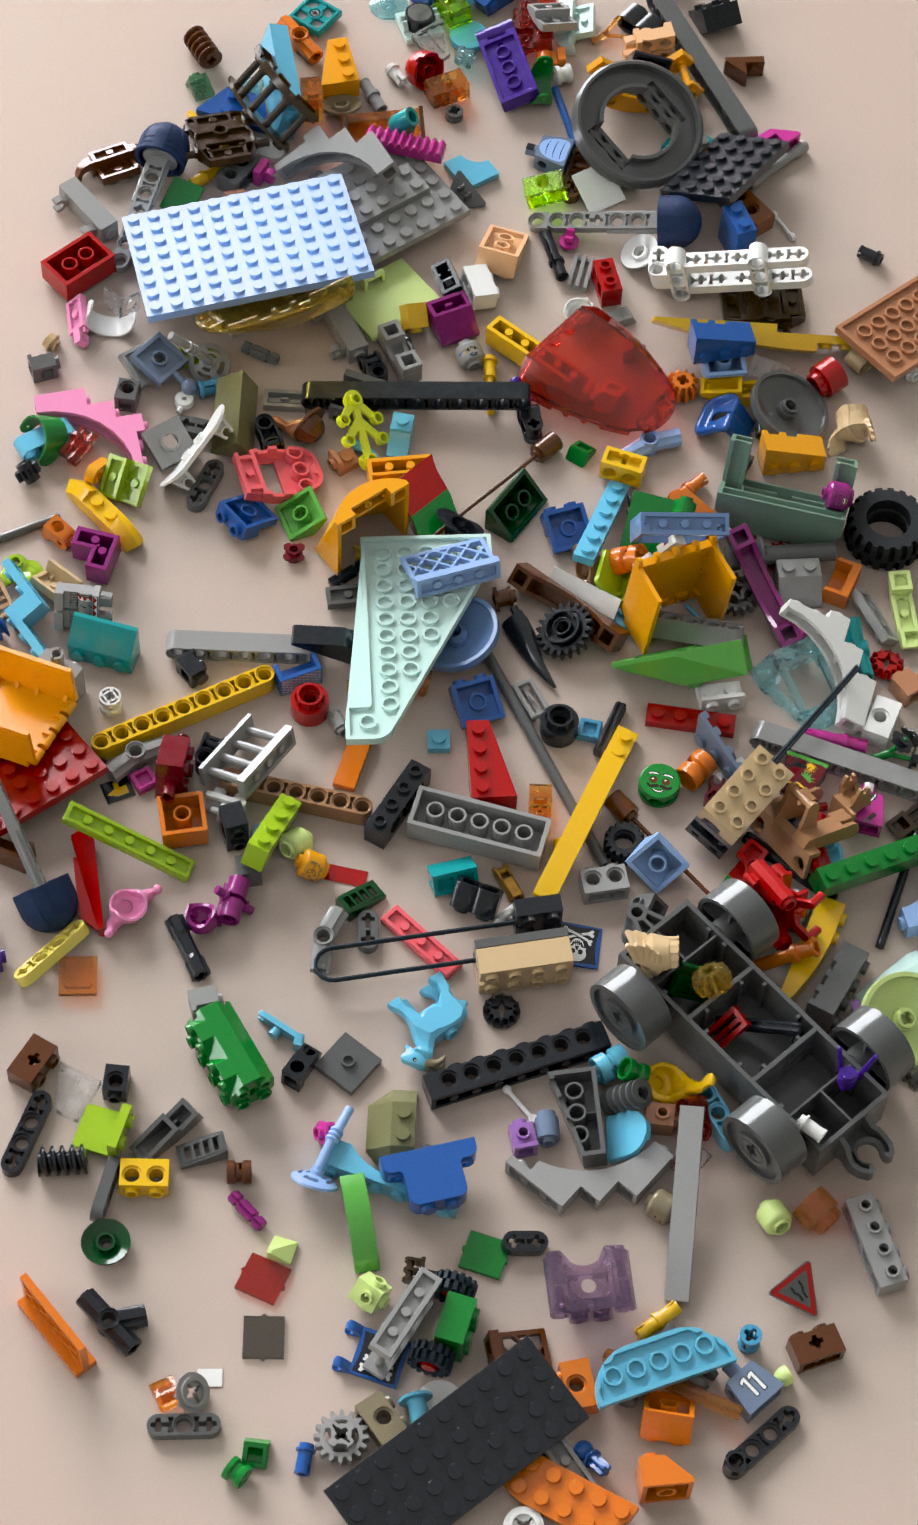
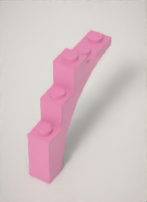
[34,388,149,465]

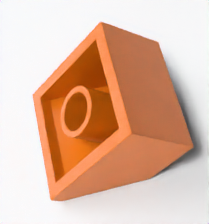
[639,1390,695,1446]
[635,1452,694,1504]

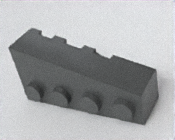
[805,941,870,1034]
[548,1066,608,1168]

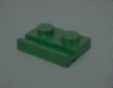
[666,961,722,1003]

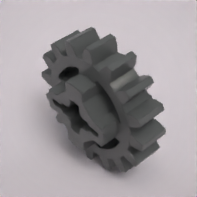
[725,572,758,617]

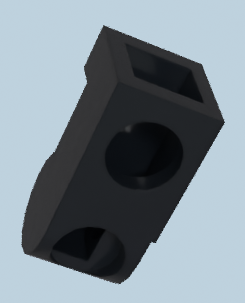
[281,1043,322,1092]

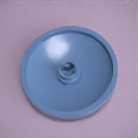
[432,596,500,673]

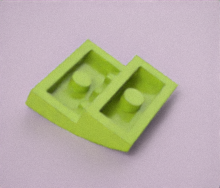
[99,453,153,508]

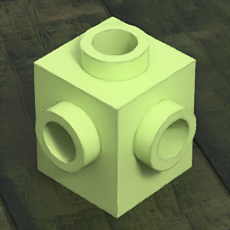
[348,1271,393,1314]

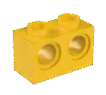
[599,445,648,488]
[119,1158,171,1198]

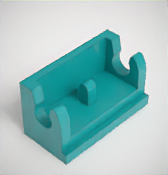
[426,856,479,897]

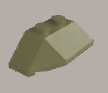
[366,1090,417,1168]

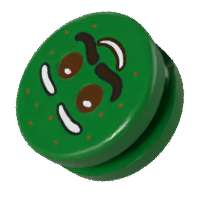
[638,764,681,808]

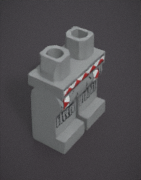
[54,582,113,630]

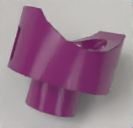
[185,903,219,935]

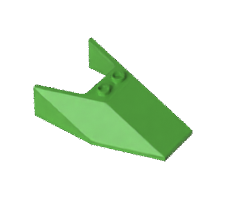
[611,634,753,689]

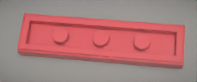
[380,905,463,981]

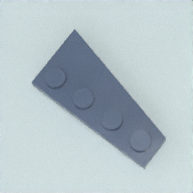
[694,710,742,780]

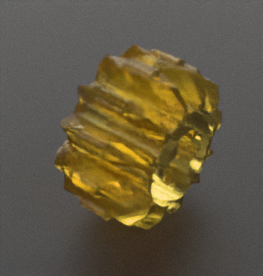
[691,961,733,999]

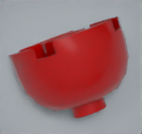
[405,50,444,91]

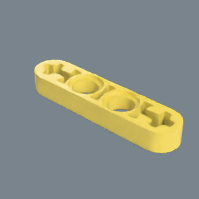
[14,920,89,987]

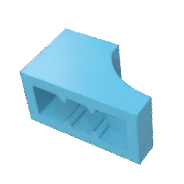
[386,412,415,457]

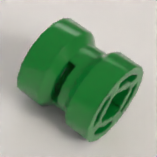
[617,1057,651,1082]

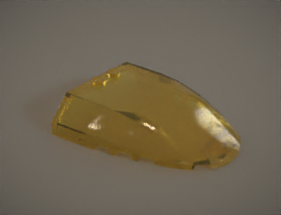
[195,275,355,334]

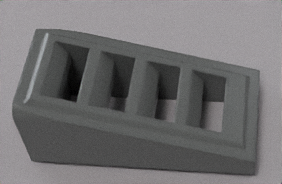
[176,1131,229,1170]

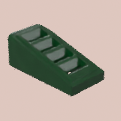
[335,880,386,922]

